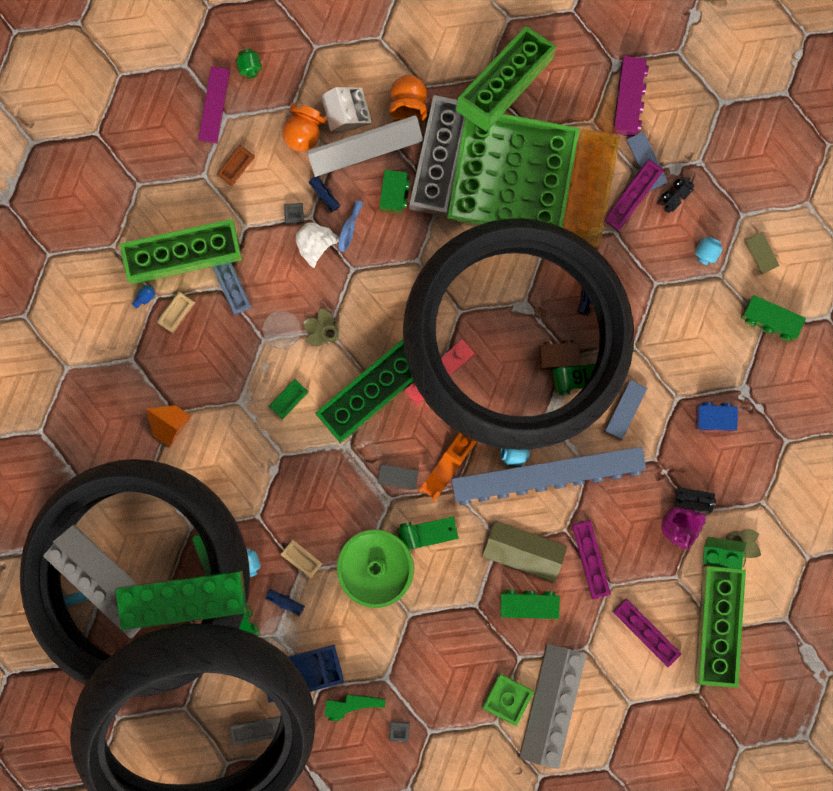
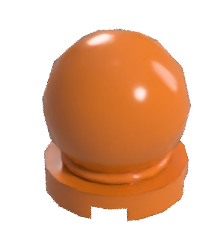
[389,75,428,122]
[282,103,327,152]

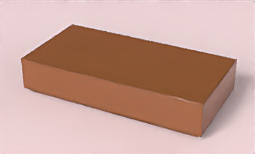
[217,145,255,186]

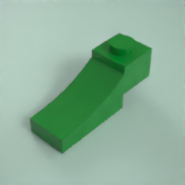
[324,694,386,721]

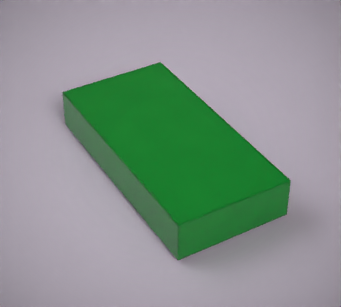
[269,379,309,420]

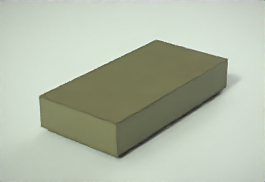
[745,232,780,275]

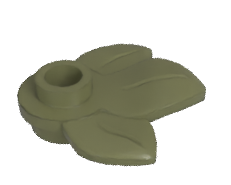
[303,309,339,346]
[726,529,761,567]

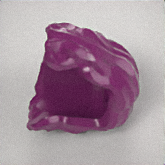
[661,507,706,550]

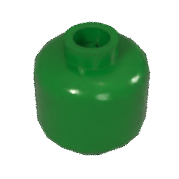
[235,49,262,79]

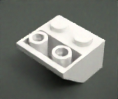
[321,87,372,131]

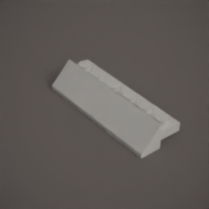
[307,115,423,177]
[43,525,141,638]
[520,643,586,769]

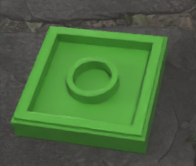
[482,673,534,726]

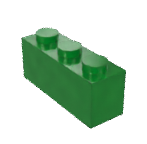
[741,295,806,342]
[500,590,560,619]

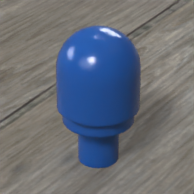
[131,285,155,309]

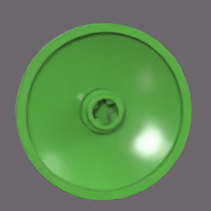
[337,530,415,608]

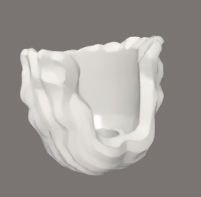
[296,222,339,268]

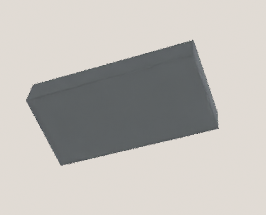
[378,464,419,490]

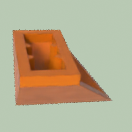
[146,405,191,448]

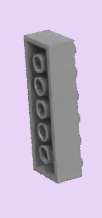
[409,95,465,217]

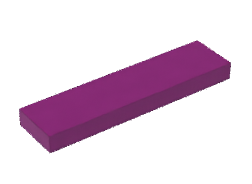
[198,66,230,144]
[603,159,664,232]
[572,520,611,600]
[613,598,681,668]

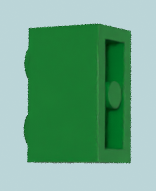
[379,170,410,214]
[703,537,747,570]

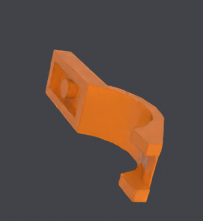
[418,433,477,502]

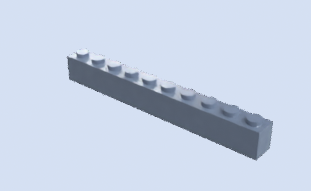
[451,447,646,505]

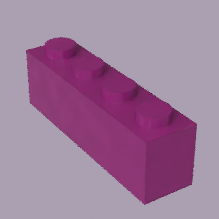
[612,56,649,137]

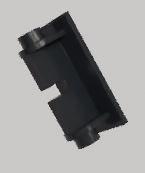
[657,177,695,213]
[674,487,716,512]

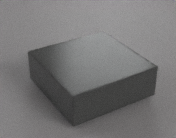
[284,203,304,224]
[389,721,410,742]

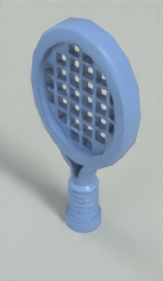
[338,200,363,252]

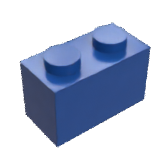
[696,402,738,431]

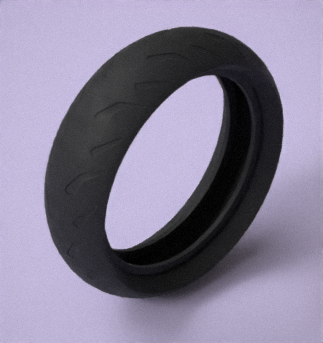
[403,218,634,450]
[20,459,250,697]
[70,624,316,791]

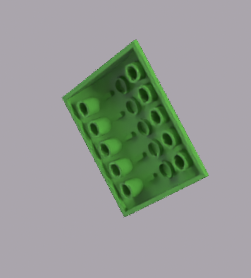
[447,114,580,227]

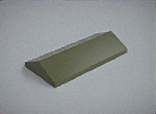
[482,520,568,583]

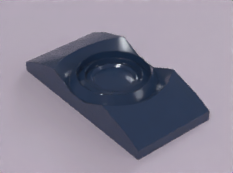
[267,644,345,703]

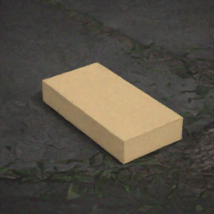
[157,292,195,334]
[280,540,323,579]

